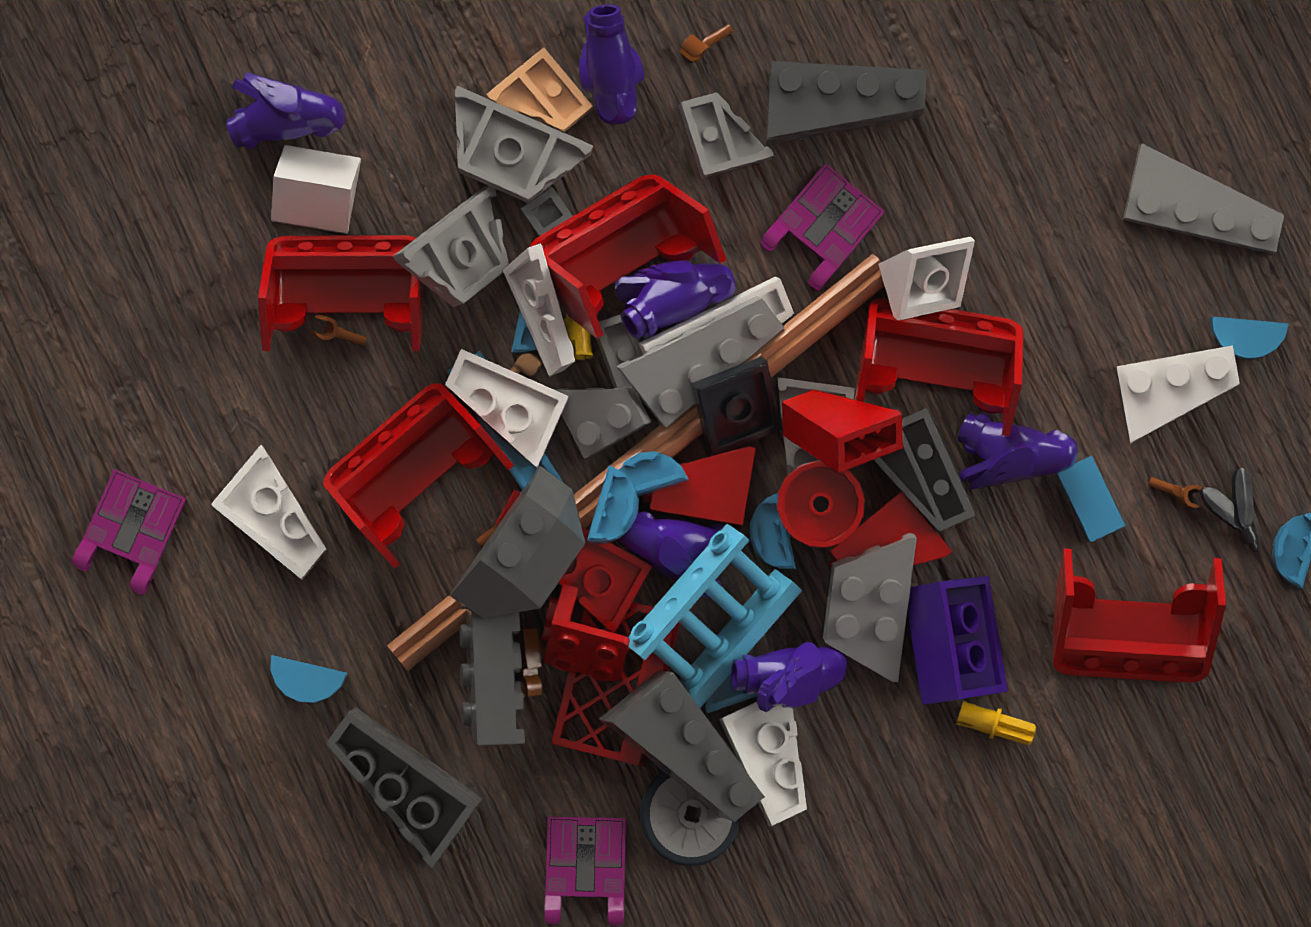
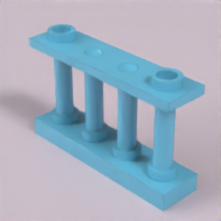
[628,524,802,708]

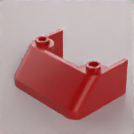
[530,174,727,338]
[258,235,423,351]
[855,298,1023,437]
[323,383,514,569]
[1053,548,1226,683]

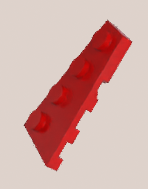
[495,489,652,633]

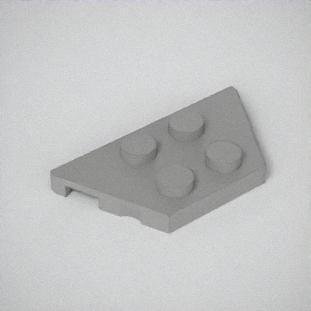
[455,86,593,203]
[393,186,509,307]
[823,533,917,682]

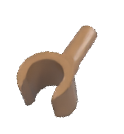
[509,353,543,379]

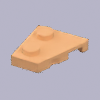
[486,47,593,133]

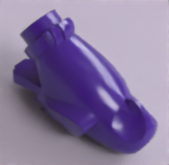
[579,4,644,125]
[227,72,346,149]
[615,260,736,339]
[958,413,1079,490]
[619,512,725,598]
[731,642,847,712]

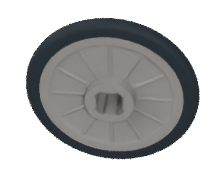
[640,771,740,866]

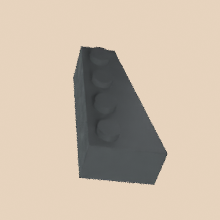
[765,61,927,146]
[459,603,525,746]
[599,670,765,822]
[326,707,483,869]

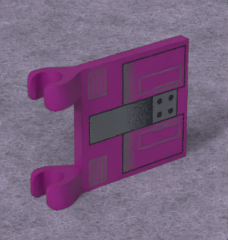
[760,163,885,291]
[72,469,186,595]
[544,817,626,926]

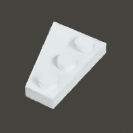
[503,243,575,376]
[1117,345,1240,444]
[445,349,569,468]
[211,445,327,580]
[719,702,807,826]

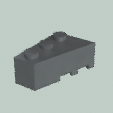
[873,408,977,532]

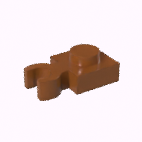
[514,628,544,697]

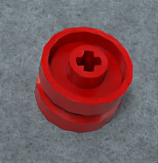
[777,461,865,548]

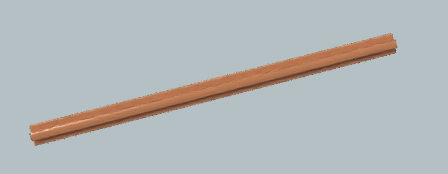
[387,254,885,671]

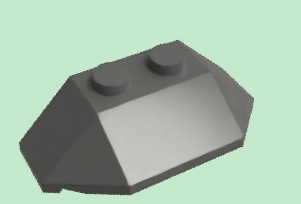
[449,466,585,619]

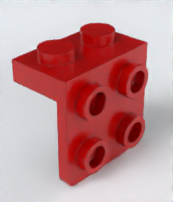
[541,584,630,681]

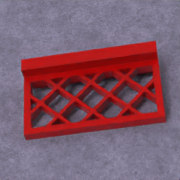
[551,602,680,767]

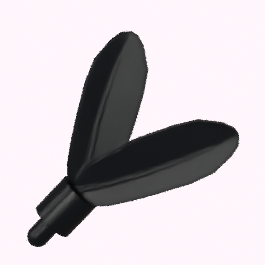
[1200,468,1259,552]

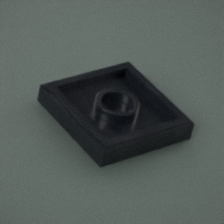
[691,357,783,456]

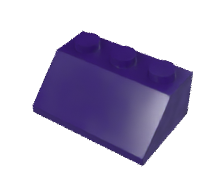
[907,576,1008,705]

